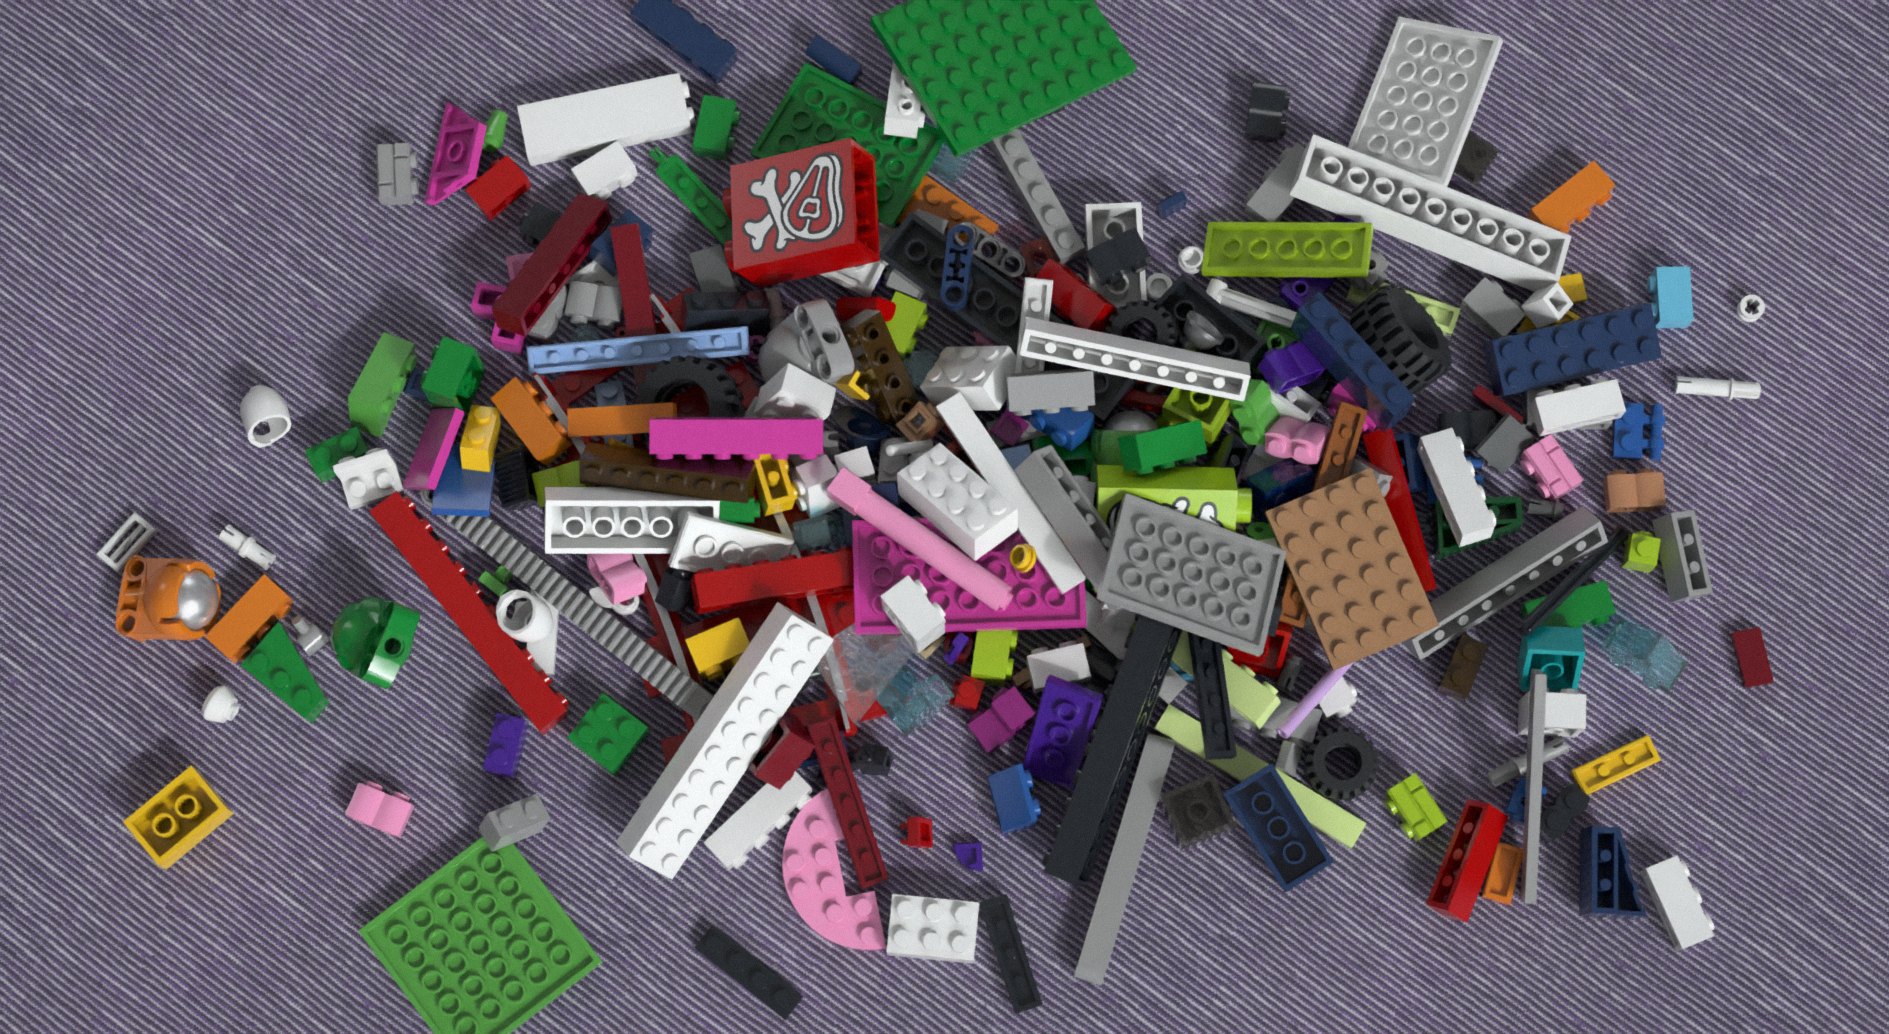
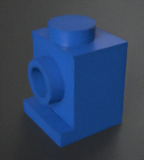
[1504,778,1548,826]

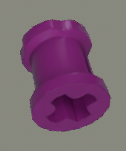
[745,335,765,367]

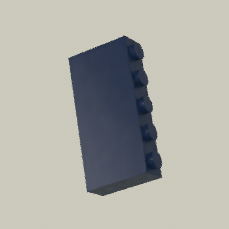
[1291,291,1415,433]

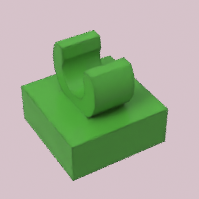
[478,565,514,597]

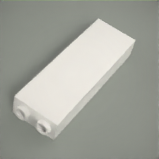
[517,73,696,166]

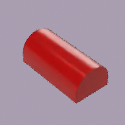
[836,297,896,323]

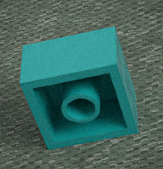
[1516,626,1586,692]

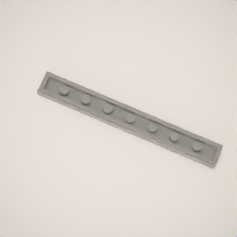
[1521,669,1547,904]

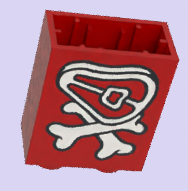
[723,138,880,287]

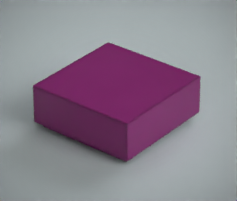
[990,408,1030,447]

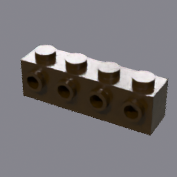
[840,309,919,426]

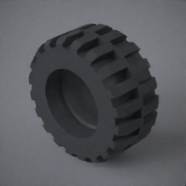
[1350,285,1453,394]
[632,355,745,457]

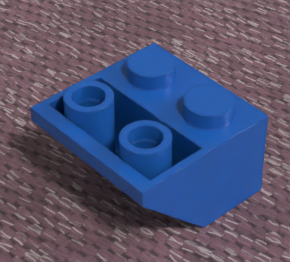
[988,763,1041,835]

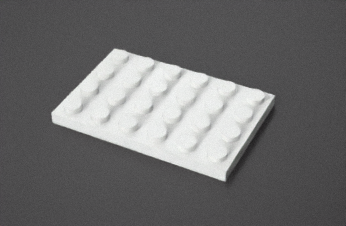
[1348,16,1503,187]

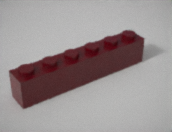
[491,193,612,337]

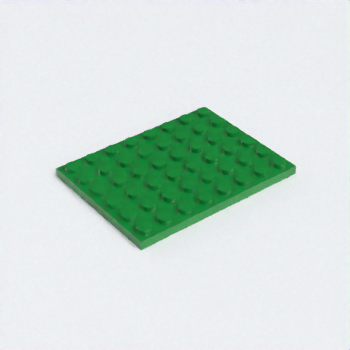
[869,0,1137,158]

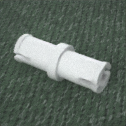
[219,524,276,571]

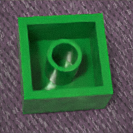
[567,693,651,777]

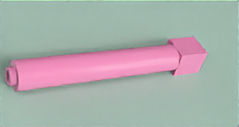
[826,467,1014,611]

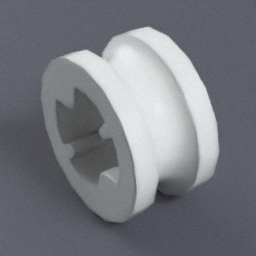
[1737,295,1765,322]

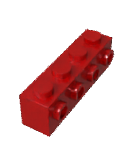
[1426,799,1508,923]

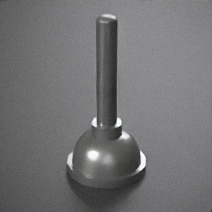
[1145,311,1224,395]

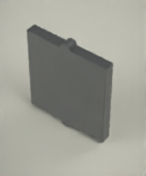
[1474,413,1536,475]

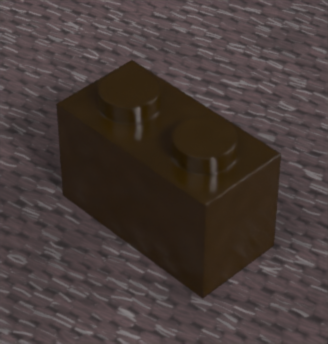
[1436,634,1489,702]

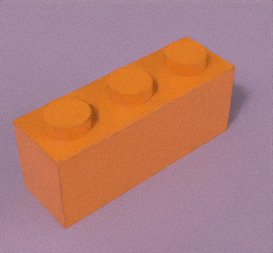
[1526,161,1615,234]
[490,376,572,466]
[204,574,294,664]

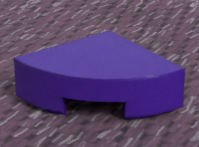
[943,632,969,666]
[952,842,983,871]

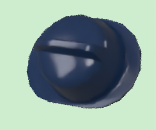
[832,406,891,458]

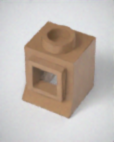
[895,401,946,442]

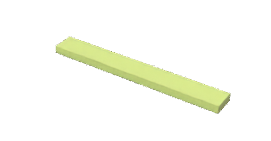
[1154,704,1367,849]

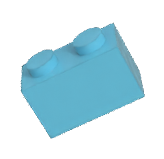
[1647,266,1693,328]

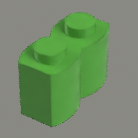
[1230,380,1280,445]

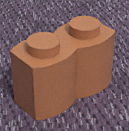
[1603,468,1666,513]

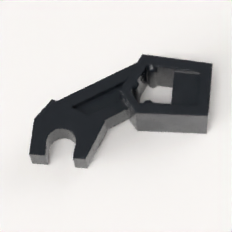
[817,743,894,784]

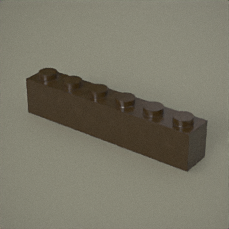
[579,442,756,504]

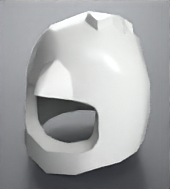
[240,385,292,448]
[496,590,554,643]

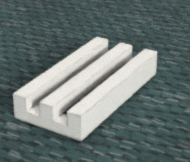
[97,512,158,573]

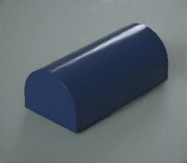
[805,35,863,85]

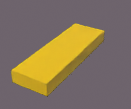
[1570,734,1661,795]

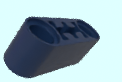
[941,225,974,311]

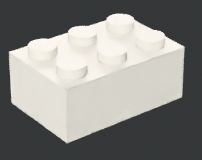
[920,346,1016,410]
[887,894,979,964]

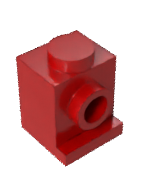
[949,675,985,713]

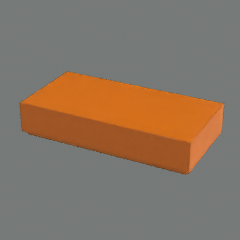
[1481,842,1523,905]

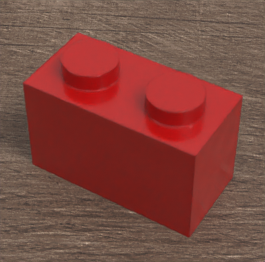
[465,155,532,222]

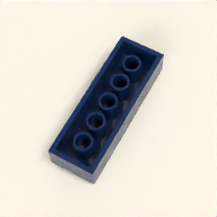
[1482,303,1662,396]

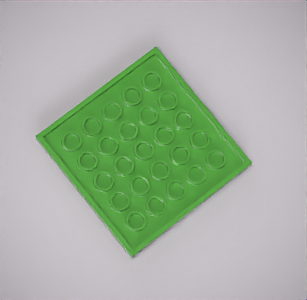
[359,837,603,1034]

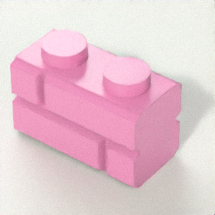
[1520,434,1583,501]

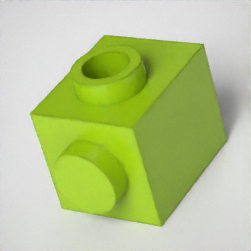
[1622,531,1661,573]

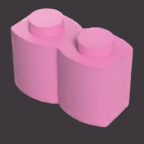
[1265,417,1330,464]
[587,554,647,605]
[345,781,414,838]

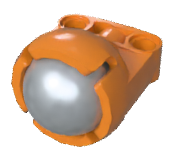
[115,555,221,642]

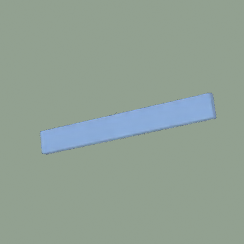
[527,326,750,375]

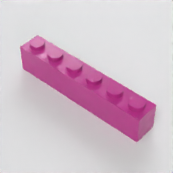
[649,417,823,459]

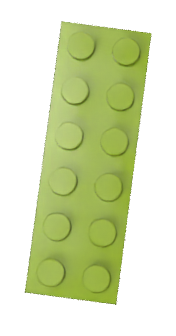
[1201,222,1374,278]

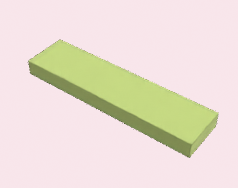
[1346,282,1461,337]

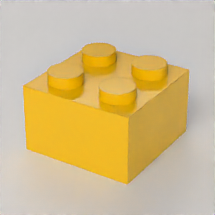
[685,617,750,682]

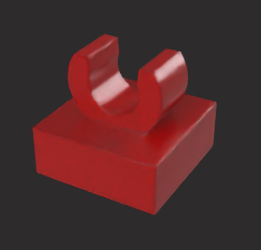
[900,817,933,849]

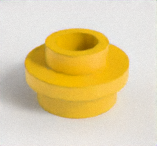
[1010,543,1036,572]

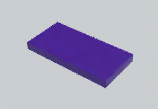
[1023,674,1103,791]

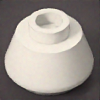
[202,686,239,723]

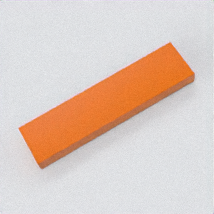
[567,402,677,438]

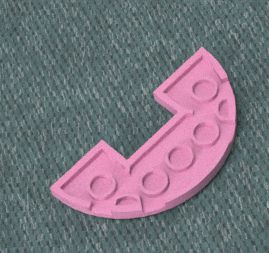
[782,788,886,950]

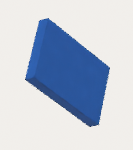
[432,444,497,517]

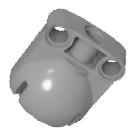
[758,298,854,386]

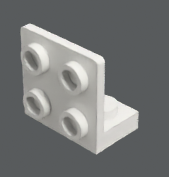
[332,448,405,510]

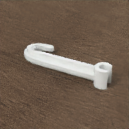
[1206,278,1297,328]

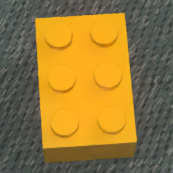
[123,765,234,870]

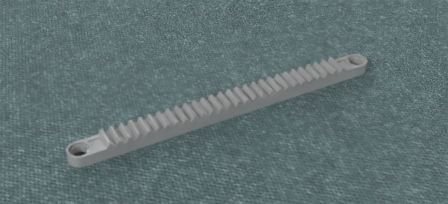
[420,490,714,721]

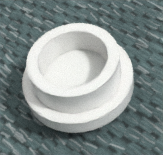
[1178,246,1204,274]

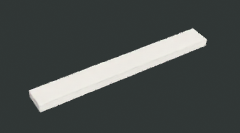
[936,392,1086,595]

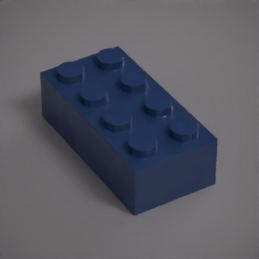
[1223,763,1334,893]

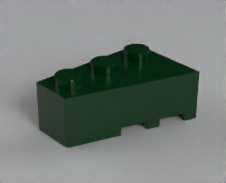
[1431,497,1523,561]

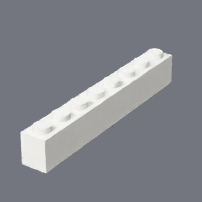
[1020,317,1251,402]

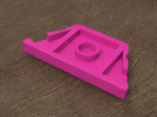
[424,103,487,206]

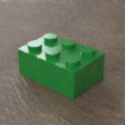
[420,336,486,420]

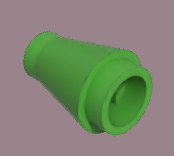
[482,110,508,153]

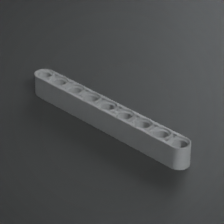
[1074,733,1176,985]

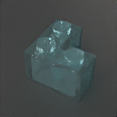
[1601,619,1688,691]
[871,665,954,737]

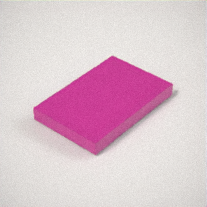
[403,408,464,490]

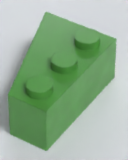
[348,332,418,438]

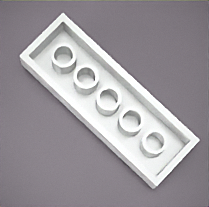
[544,487,720,554]

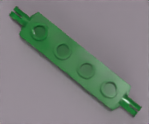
[649,147,733,248]

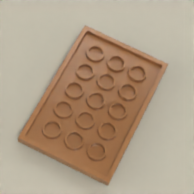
[1264,467,1439,671]

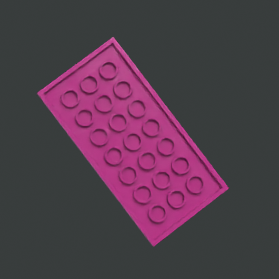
[852,514,1087,635]

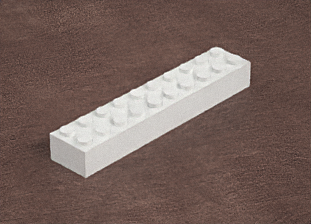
[1289,134,1571,292]
[616,602,834,879]

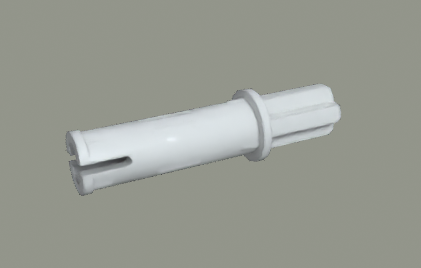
[1675,376,1761,400]

